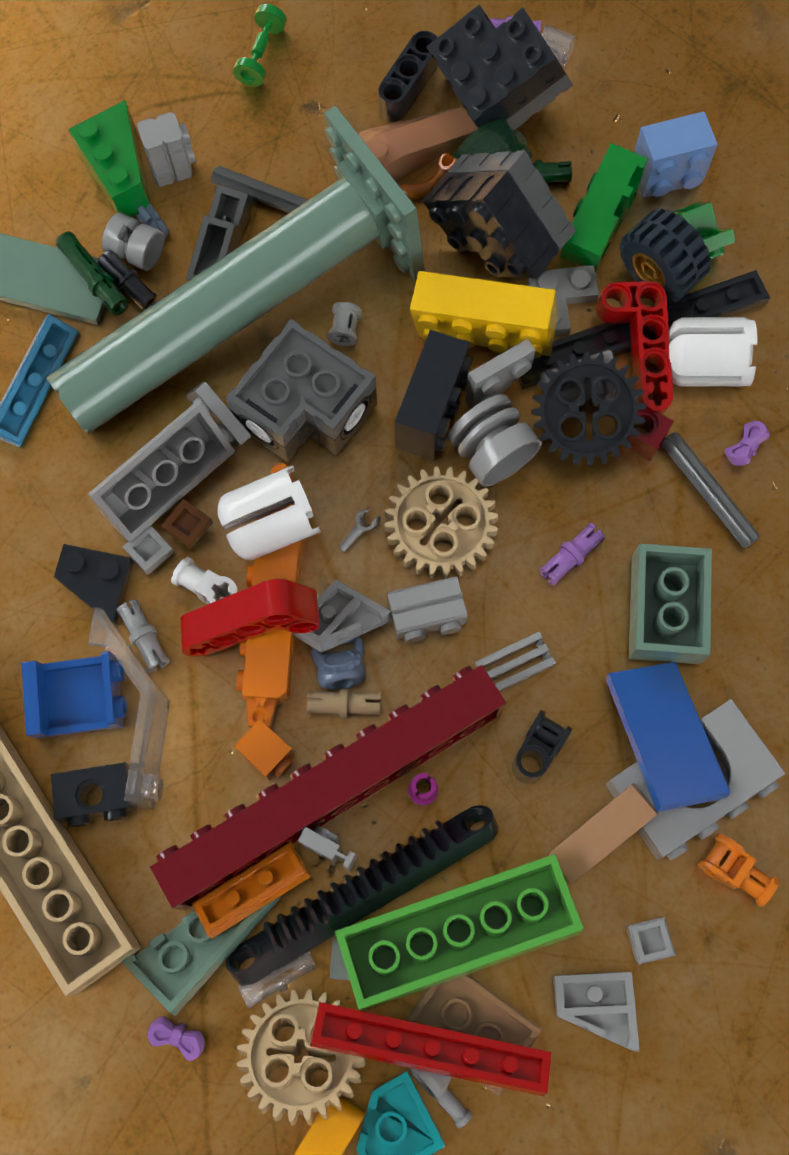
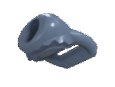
[311,636,366,690]

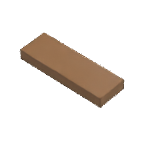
[547,783,659,884]

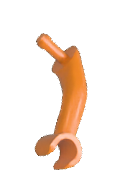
[399,153,458,200]

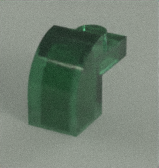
[453,119,533,159]

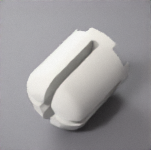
[669,317,758,387]
[218,465,321,560]

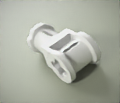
[171,557,238,605]

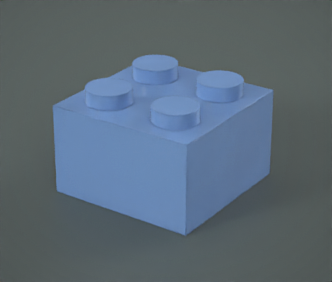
[634,111,718,198]

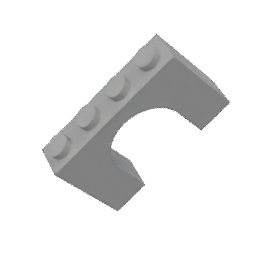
[605,699,786,861]

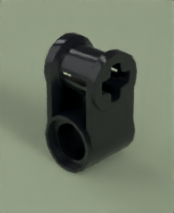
[512,710,573,784]

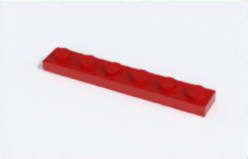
[310,1002,552,1097]

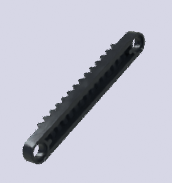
[226,805,499,986]

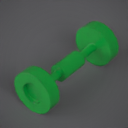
[233,4,287,87]

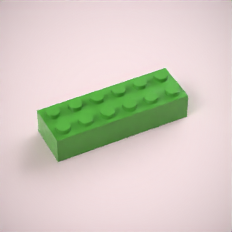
[335,854,584,1011]

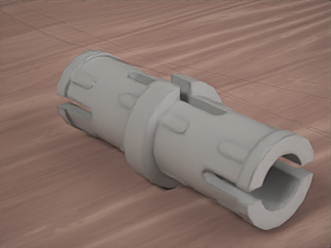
[117,599,170,672]

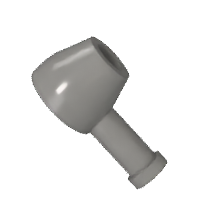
[410,1068,473,1128]

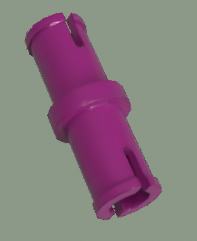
[408,773,438,806]

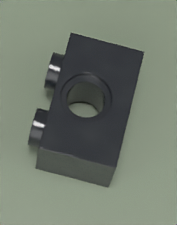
[51,762,137,828]

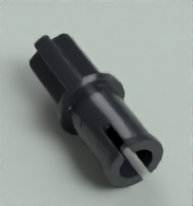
[98,250,157,310]

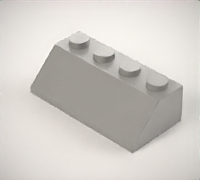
[88,400,236,543]

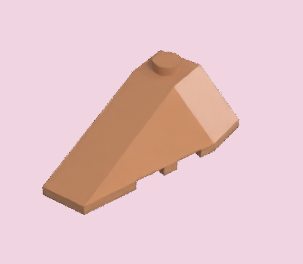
[358,107,480,182]

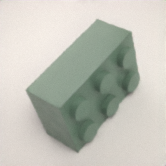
[629,543,712,664]

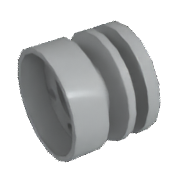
[448,394,542,487]

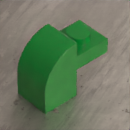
[673,202,736,259]

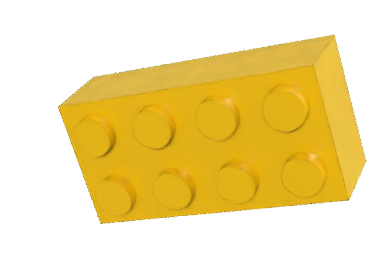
[410,271,558,358]

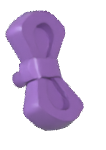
[725,421,770,466]
[147,1016,205,1061]

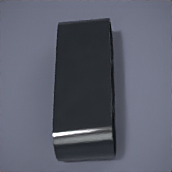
[378,31,438,122]

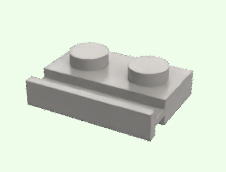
[298,825,358,872]

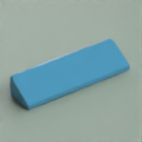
[0,314,79,447]

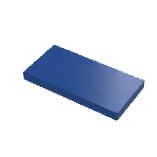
[606,662,731,812]

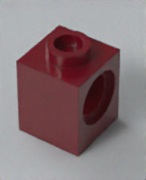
[615,401,674,461]

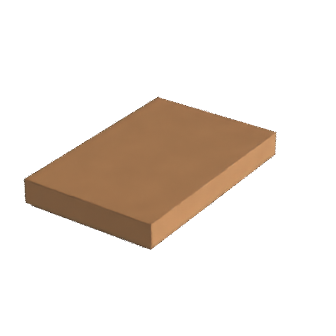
[405,974,543,1096]

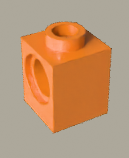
[234,719,295,781]

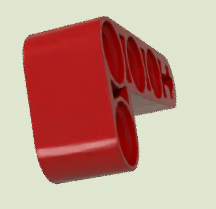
[595,281,673,414]
[180,579,320,657]

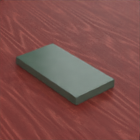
[0,233,106,326]

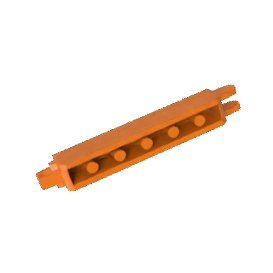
[237,463,303,729]

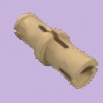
[307,688,381,718]

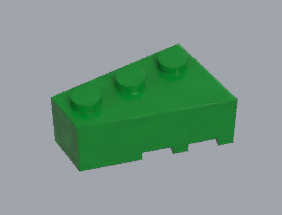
[68,100,149,217]
[560,143,648,273]

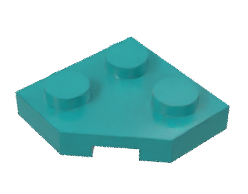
[356,1070,445,1155]

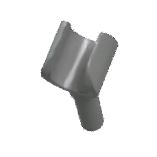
[338,508,381,552]

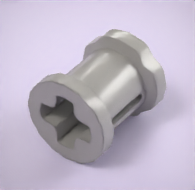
[327,302,362,346]

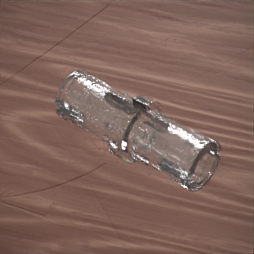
[238,951,317,1009]

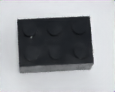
[394,330,474,461]

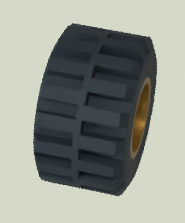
[619,208,711,303]

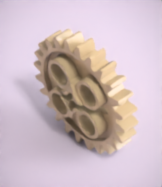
[384,466,499,579]
[236,989,366,1126]

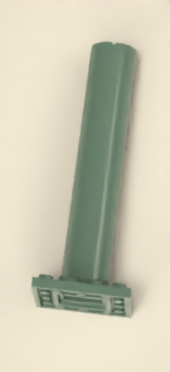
[47,105,425,434]

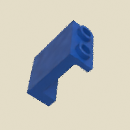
[21,651,128,739]

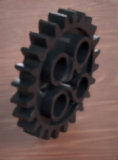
[531,351,647,467]

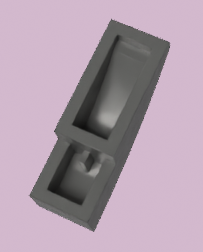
[186,185,255,280]

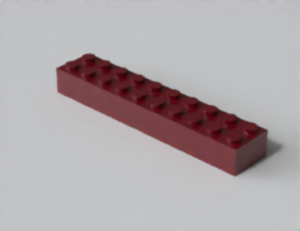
[150,665,507,911]

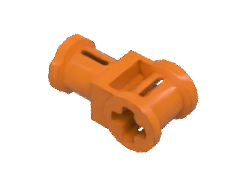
[697,833,780,907]

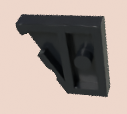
[54,544,134,625]

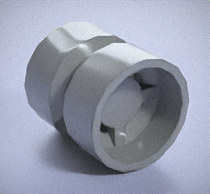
[102,212,165,271]

